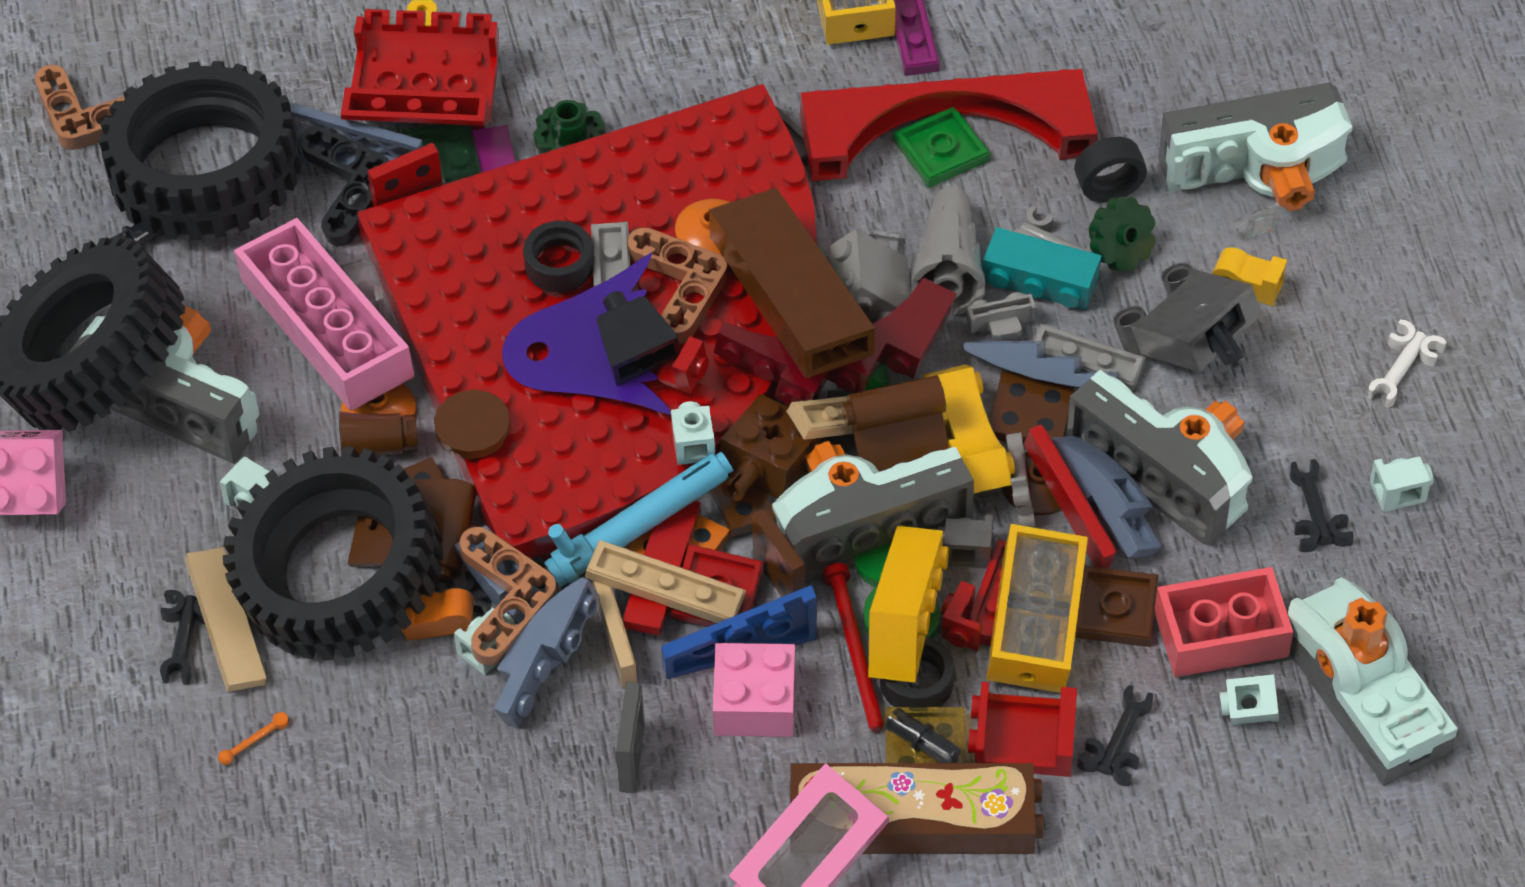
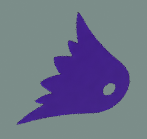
[502,253,671,415]

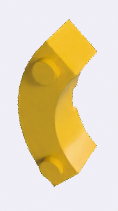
[922,365,1015,493]

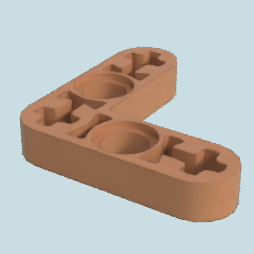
[35,65,125,150]
[627,228,727,344]
[459,527,557,665]

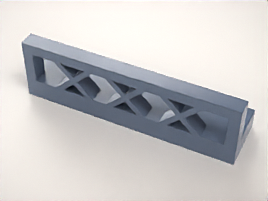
[290,103,423,166]

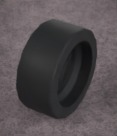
[1074,136,1147,203]
[523,220,594,293]
[880,637,955,714]

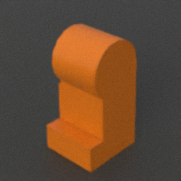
[399,588,474,640]

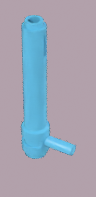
[544,452,734,588]

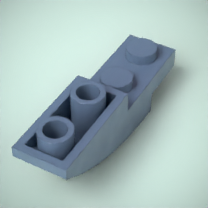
[1051,436,1162,558]
[494,577,599,728]

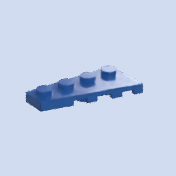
[661,585,817,679]

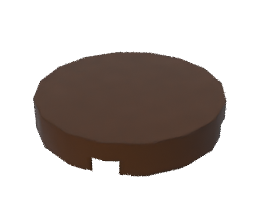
[434,389,511,459]

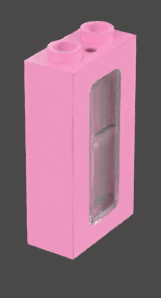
[729,763,889,887]

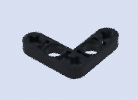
[299,126,389,247]

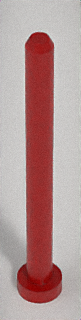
[822,563,884,732]

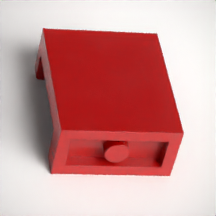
[968,682,1077,777]

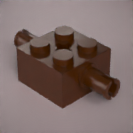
[720,394,824,501]

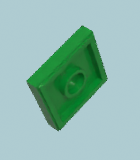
[893,107,991,188]

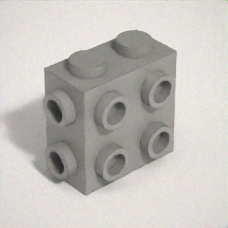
[830,228,911,323]

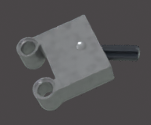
[1113,263,1262,373]

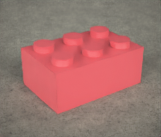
[1154,567,1293,678]

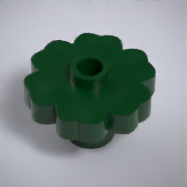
[533,100,606,154]
[1089,196,1156,272]

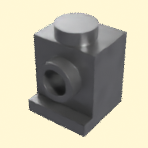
[938,515,993,568]

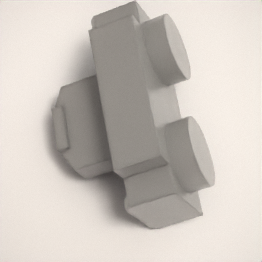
[966,292,1036,341]

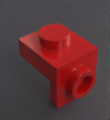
[658,336,709,394]
[941,581,982,650]

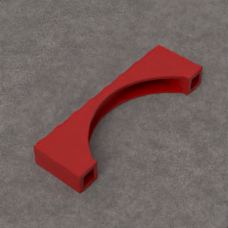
[799,69,1098,181]

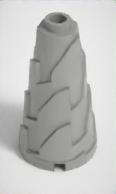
[911,186,985,315]

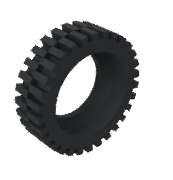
[0,237,185,432]
[223,446,444,660]

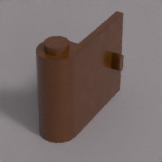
[842,375,949,472]
[347,479,476,583]

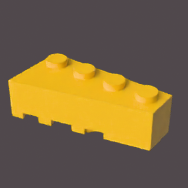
[868,526,949,683]

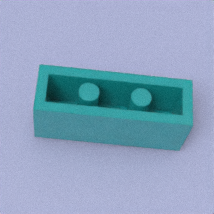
[982,227,1102,311]

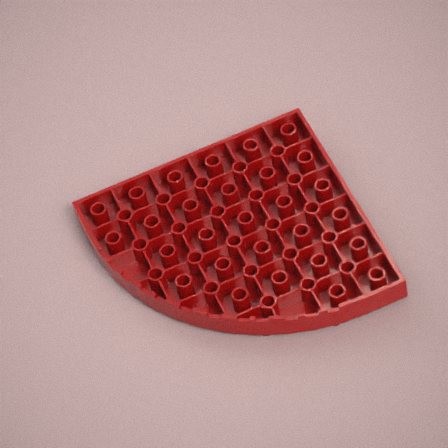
[357,84,817,562]

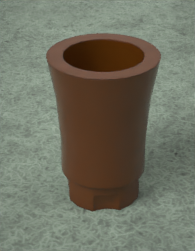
[339,411,418,457]

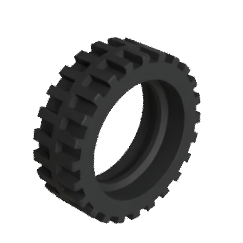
[99,61,301,241]

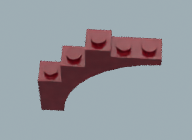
[714,278,957,406]

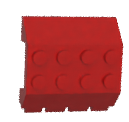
[340,9,499,126]

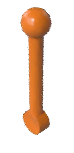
[218,712,289,765]

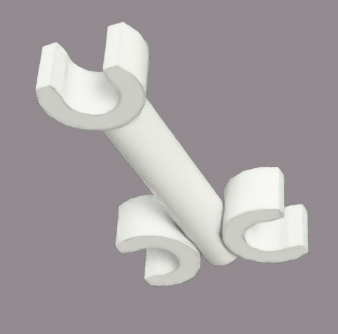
[1367,319,1447,408]

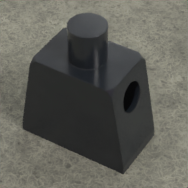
[596,291,681,386]

